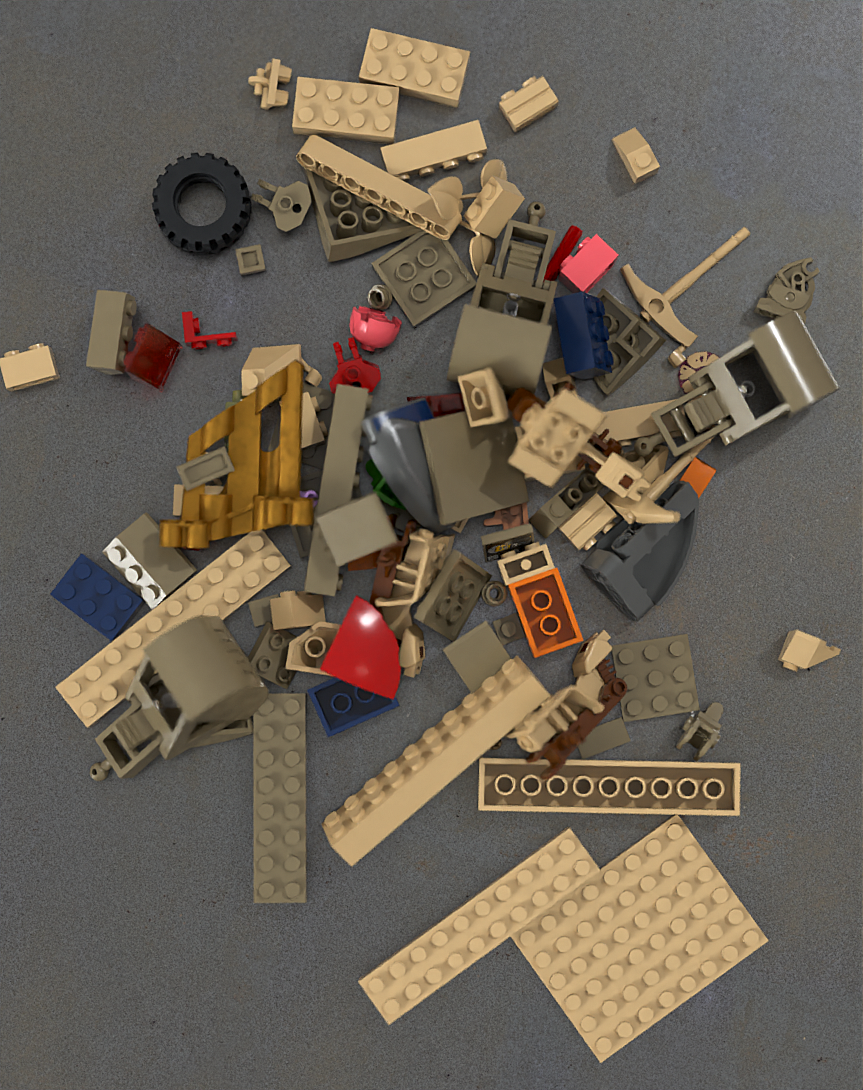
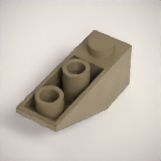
[529,466,605,539]

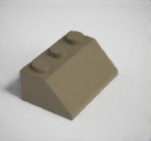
[86,290,137,375]
[102,512,197,610]

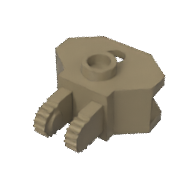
[250,179,312,232]
[676,702,724,761]

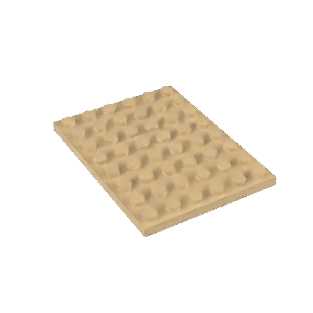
[511,814,769,1063]

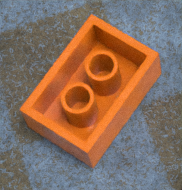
[508,567,584,659]

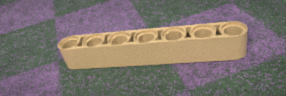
[296,135,462,240]

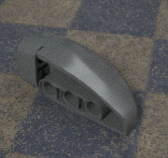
[581,481,699,622]

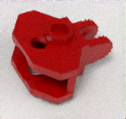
[329,337,381,394]

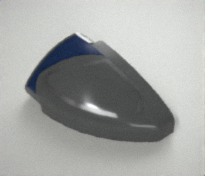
[361,397,456,535]

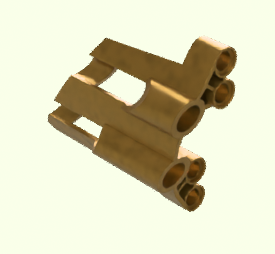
[159,359,314,548]

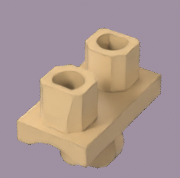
[248,58,292,110]

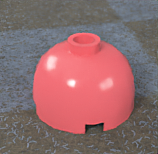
[349,306,402,351]

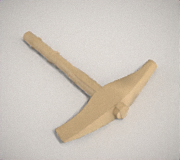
[620,227,750,348]
[602,426,716,524]

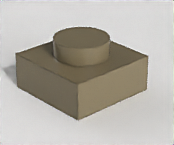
[235,244,266,276]
[492,613,526,645]

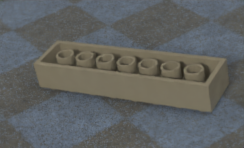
[304,384,373,596]
[253,693,307,903]

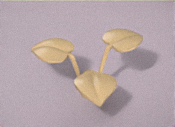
[427,159,507,277]

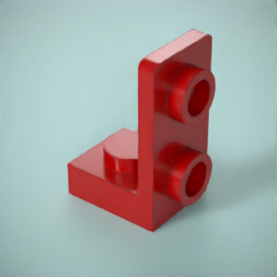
[182,311,238,350]

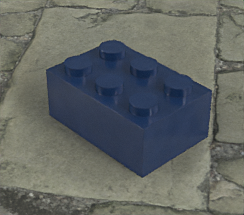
[554,291,614,380]
[50,553,146,642]
[307,677,400,737]

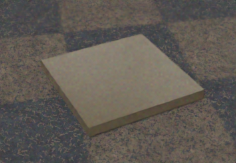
[419,401,529,525]

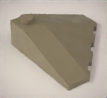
[303,167,424,262]

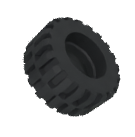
[152,152,252,255]

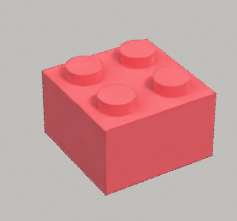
[558,234,619,294]

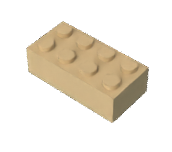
[359,28,470,108]
[292,77,400,144]

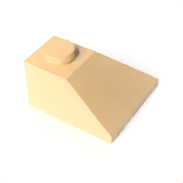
[242,344,301,397]
[458,368,510,428]

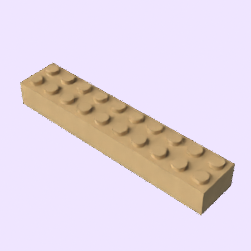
[55,530,292,728]
[321,655,550,867]
[478,757,740,816]
[358,827,601,1024]

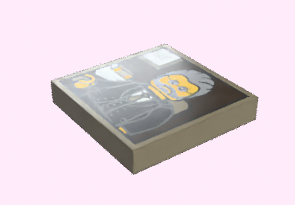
[481,523,534,562]

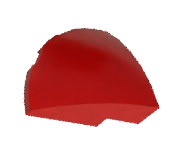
[320,595,401,699]

